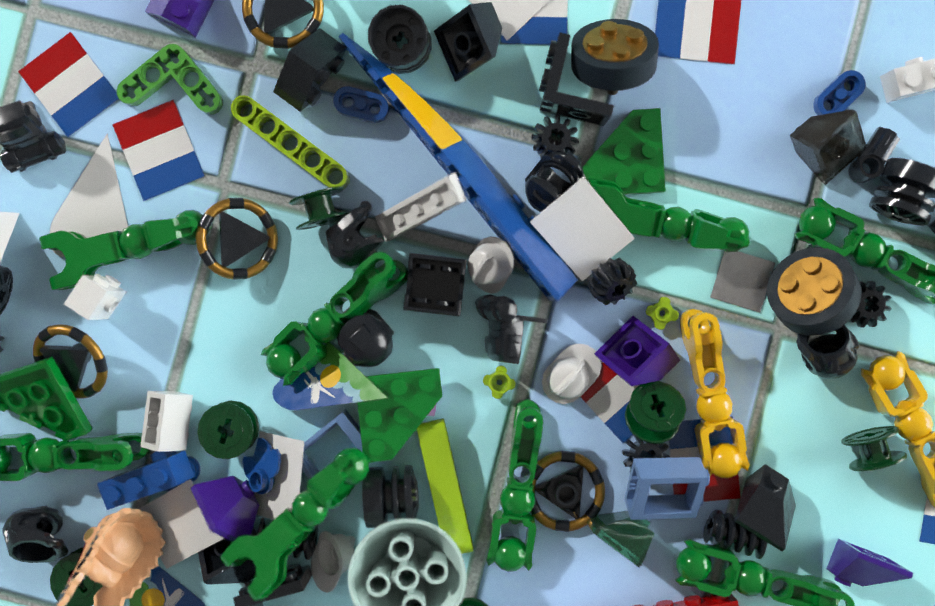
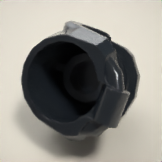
[525,152,585,212]
[325,201,385,269]
[337,307,394,367]
[796,325,859,379]
[2,505,69,563]

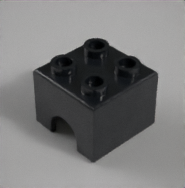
[403,253,467,317]

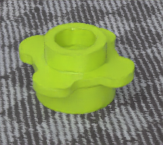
[645,297,679,330]
[483,366,516,399]

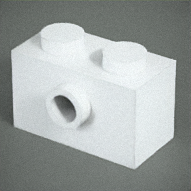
[880,57,935,103]
[64,274,127,320]
[140,391,193,452]

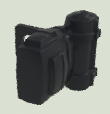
[0,100,66,173]
[474,294,548,364]

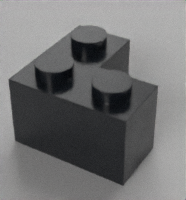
[273,28,347,112]

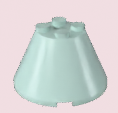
[348,518,466,606]

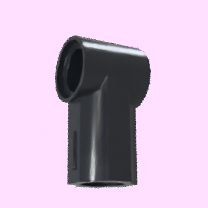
[848,126,900,183]

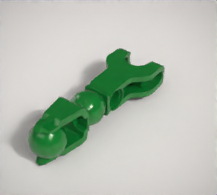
[587,178,750,252]
[794,198,935,305]
[39,210,212,290]
[261,252,408,386]
[486,399,544,572]
[0,433,150,481]
[221,447,370,601]
[675,539,855,606]

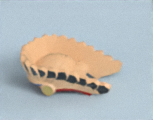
[56,508,166,606]

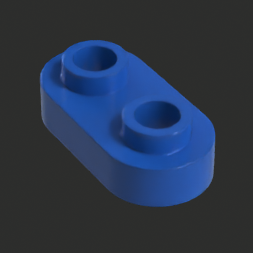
[813,70,866,119]
[333,86,389,123]

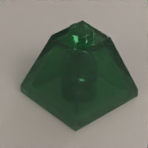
[587,510,655,568]

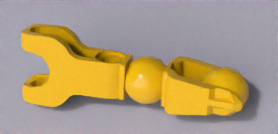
[680,309,750,478]
[861,351,935,508]

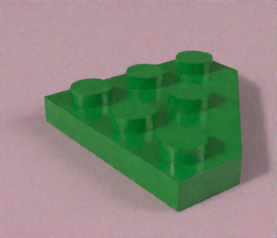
[582,108,666,195]
[0,357,93,440]
[357,368,442,462]

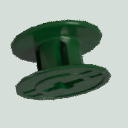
[288,187,350,230]
[625,381,686,444]
[197,400,259,460]
[841,426,907,471]
[50,547,103,606]

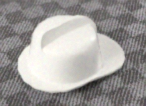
[468,236,515,294]
[542,343,601,404]
[311,531,356,593]

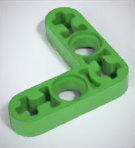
[116,44,223,115]

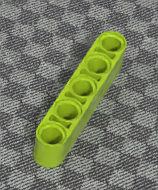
[231,95,350,190]
[417,418,474,554]

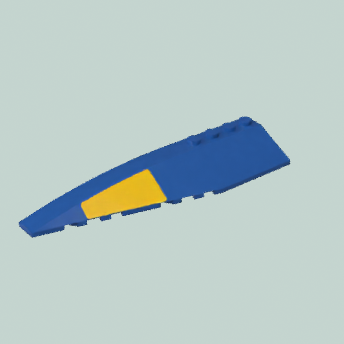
[339,33,578,301]

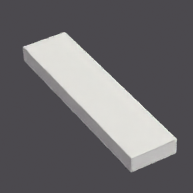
[375,173,467,242]

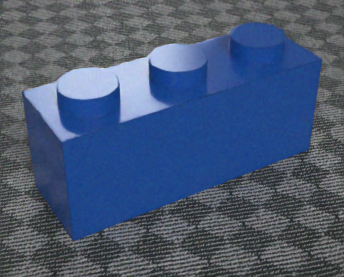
[97,450,195,510]

